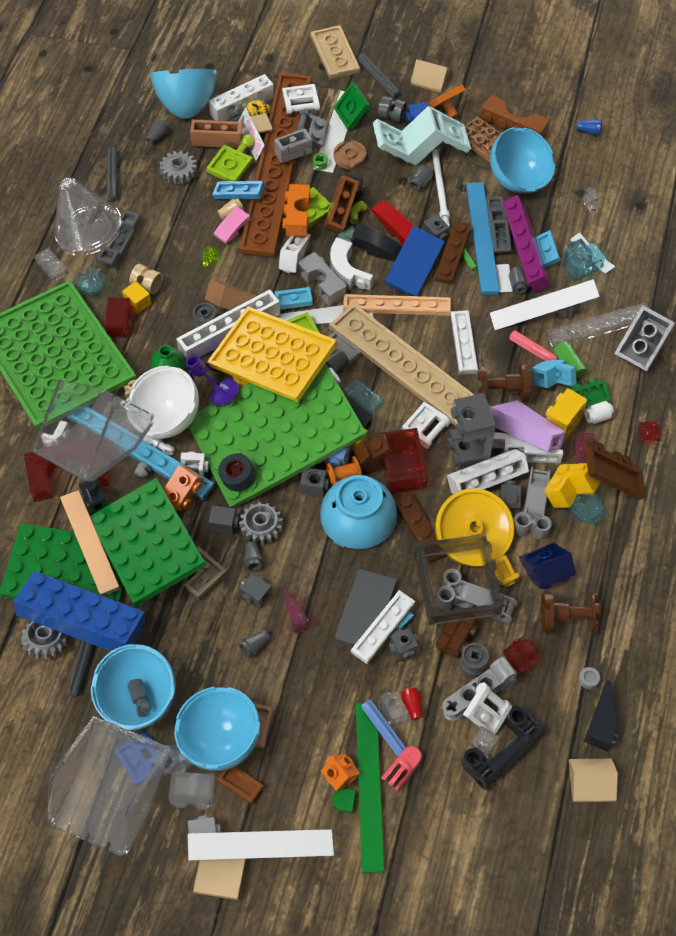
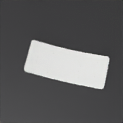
[495,264,513,292]

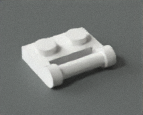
[282,84,320,115]
[402,402,451,449]
[463,683,512,737]

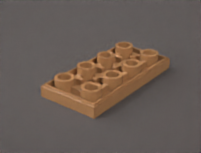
[465,116,501,162]

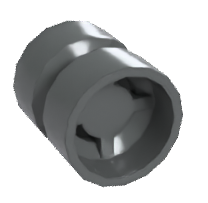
[378,96,407,123]
[193,302,217,328]
[460,643,489,679]

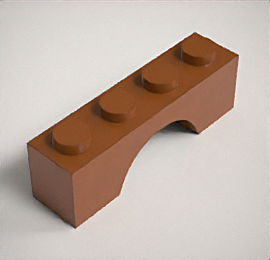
[480,95,550,137]

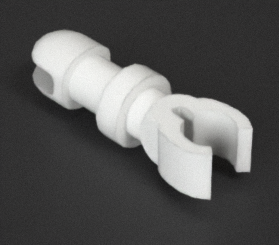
[140,434,175,455]

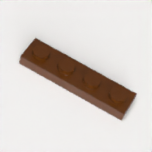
[435,221,472,284]
[394,491,447,564]

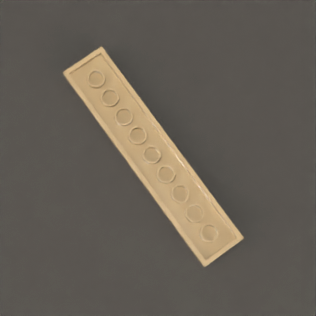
[329,303,491,426]

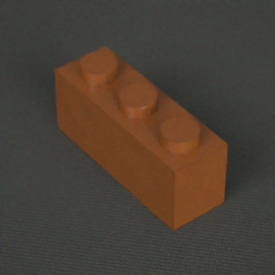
[323,175,360,234]

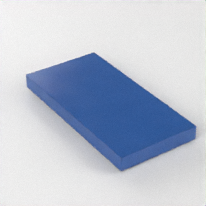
[384,226,445,296]

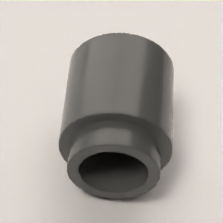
[409,166,433,191]
[509,267,529,294]
[326,350,348,373]

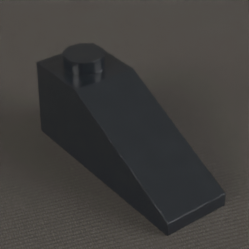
[583,680,619,751]

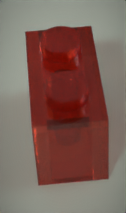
[104,297,134,338]

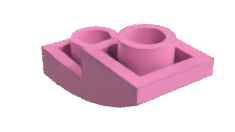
[214,206,250,244]

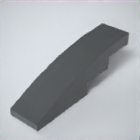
[486,196,511,253]

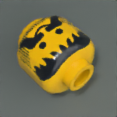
[246,99,270,117]

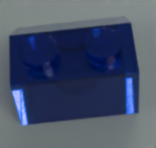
[519,543,576,589]

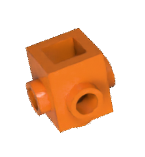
[321,753,360,791]

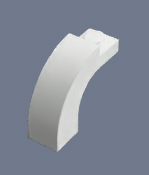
[330,237,373,291]

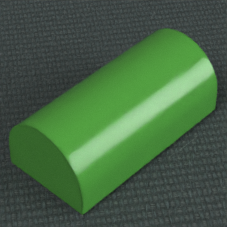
[553,341,588,379]

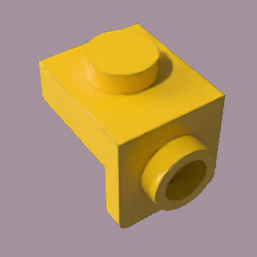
[487,555,520,587]

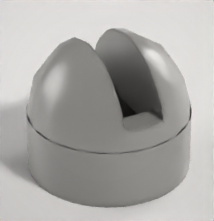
[134,461,151,478]

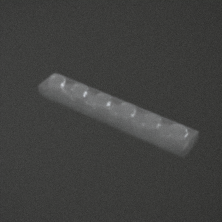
[546,302,649,348]

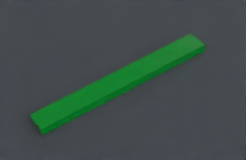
[356,703,384,874]

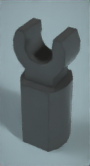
[127,679,151,717]

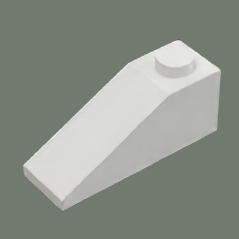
[279,234,311,273]

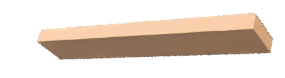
[343,294,451,316]
[60,490,120,596]

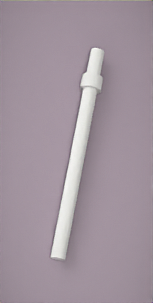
[432,150,450,227]

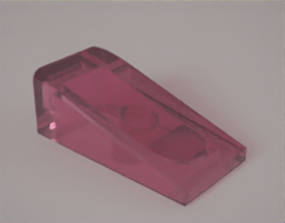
[283,589,310,633]

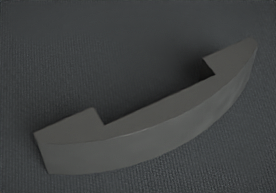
[96,210,140,266]

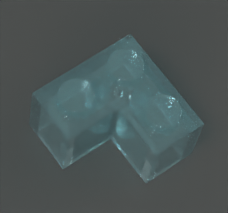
[562,239,605,282]

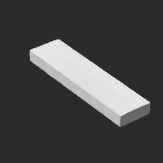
[450,310,478,374]
[351,590,416,664]

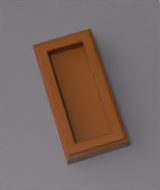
[216,766,264,805]

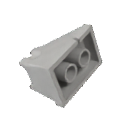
[614,305,675,372]

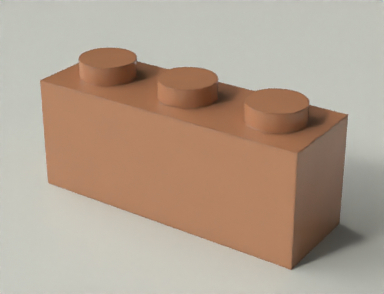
[190,120,243,148]

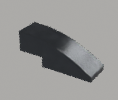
[351,224,403,262]

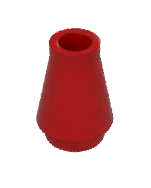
[401,687,423,720]

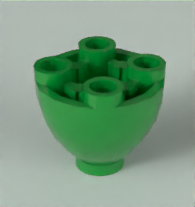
[150,345,187,372]

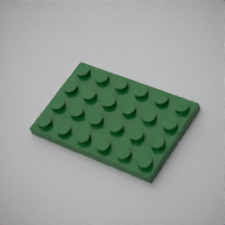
[90,478,207,607]
[0,523,124,602]

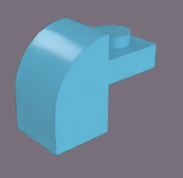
[532,360,577,388]

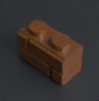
[436,608,478,658]

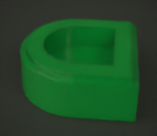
[332,789,356,814]

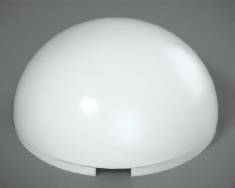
[126,366,199,439]

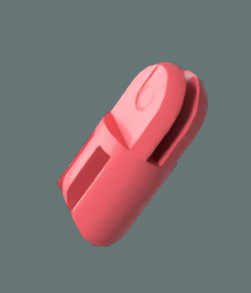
[381,746,422,792]

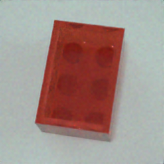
[379,428,428,493]

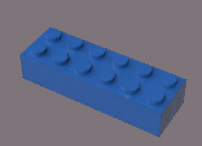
[13,571,145,651]

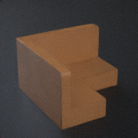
[205,279,256,310]

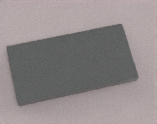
[334,568,397,647]

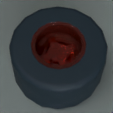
[218,453,256,492]

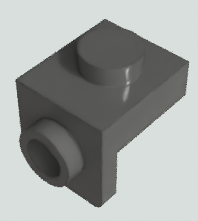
[500,480,521,508]

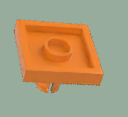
[428,84,465,117]

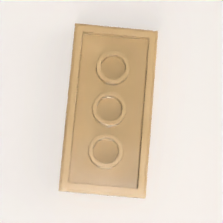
[310,25,360,80]

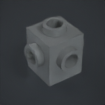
[388,628,420,663]

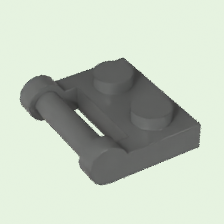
[295,109,328,149]

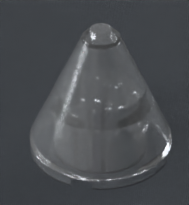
[54,178,123,255]

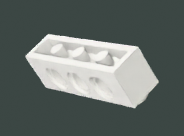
[209,74,274,121]
[447,449,529,494]

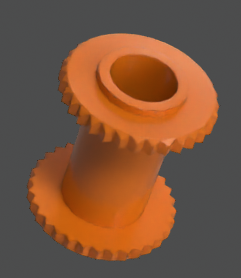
[326,456,362,486]

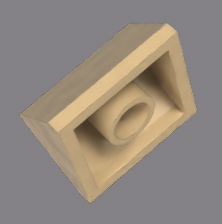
[410,59,451,93]
[568,758,618,802]

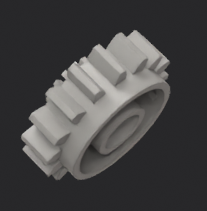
[160,151,197,184]
[239,502,283,545]
[21,622,67,660]

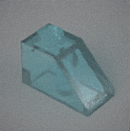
[564,494,607,525]

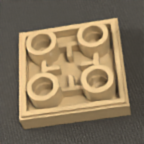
[193,859,246,900]

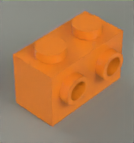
[163,465,204,511]

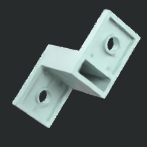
[373,106,471,166]

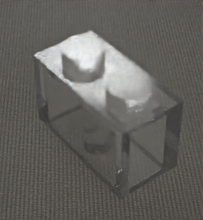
[168,772,217,809]

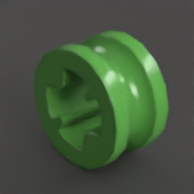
[313,153,328,170]

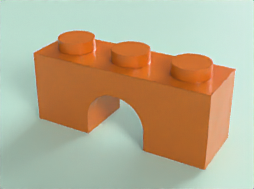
[282,184,310,237]

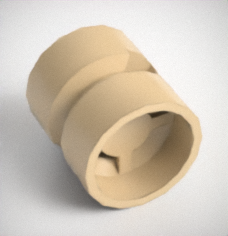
[129,264,163,294]

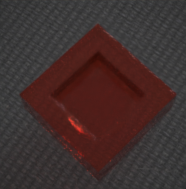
[638,421,661,442]

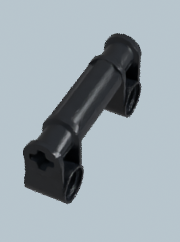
[461,706,546,790]

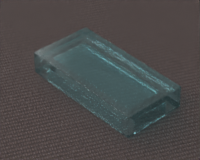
[344,379,384,414]

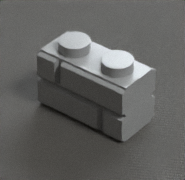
[274,129,312,163]

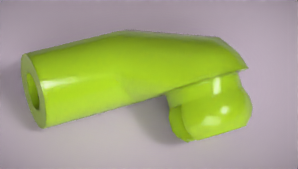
[350,201,368,224]

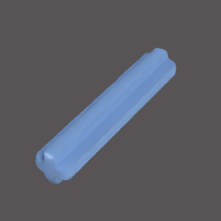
[361,700,406,756]

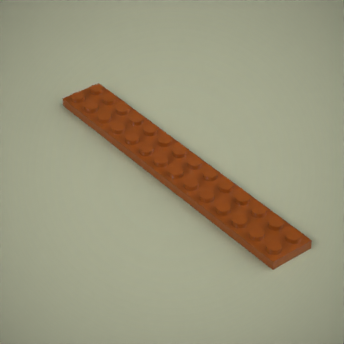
[240,73,311,257]

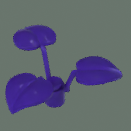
[186,348,240,406]

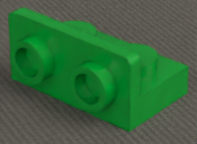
[570,378,611,409]

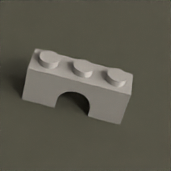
[298,252,347,307]

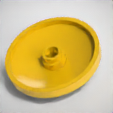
[435,488,514,567]

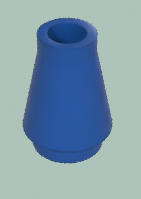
[577,119,602,135]

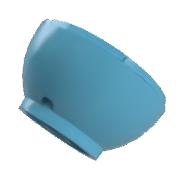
[320,475,397,549]

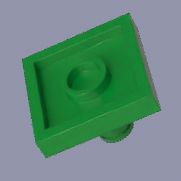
[333,82,370,131]

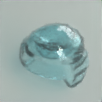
[76,268,107,295]

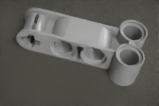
[514,466,552,540]
[436,568,518,623]
[442,656,517,721]

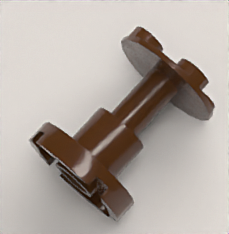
[477,363,531,401]
[540,591,600,633]

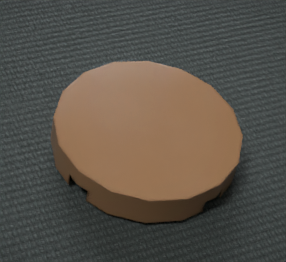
[333,140,367,169]

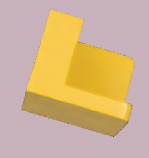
[122,282,152,314]

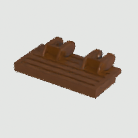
[584,438,646,500]

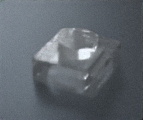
[584,187,599,212]

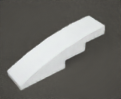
[492,433,563,463]

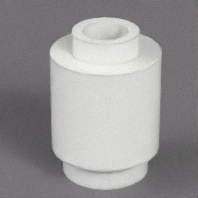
[584,401,614,424]

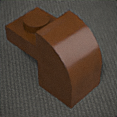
[354,433,392,475]

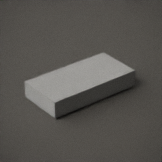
[328,331,362,365]

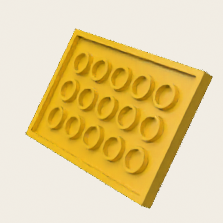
[207,306,338,402]

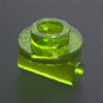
[202,246,219,266]

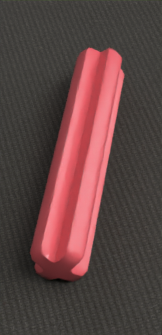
[509,330,558,361]

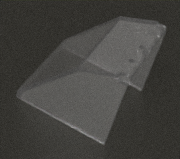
[32,379,154,482]
[47,716,171,857]

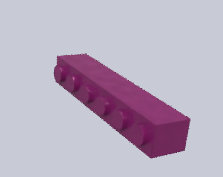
[502,195,552,293]

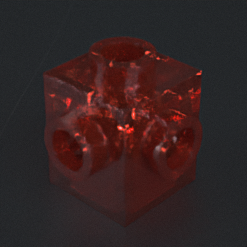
[503,637,540,673]

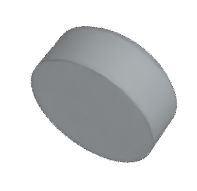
[578,667,600,689]

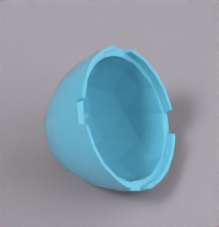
[150,69,217,119]

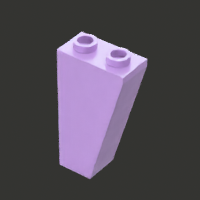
[490,400,566,452]

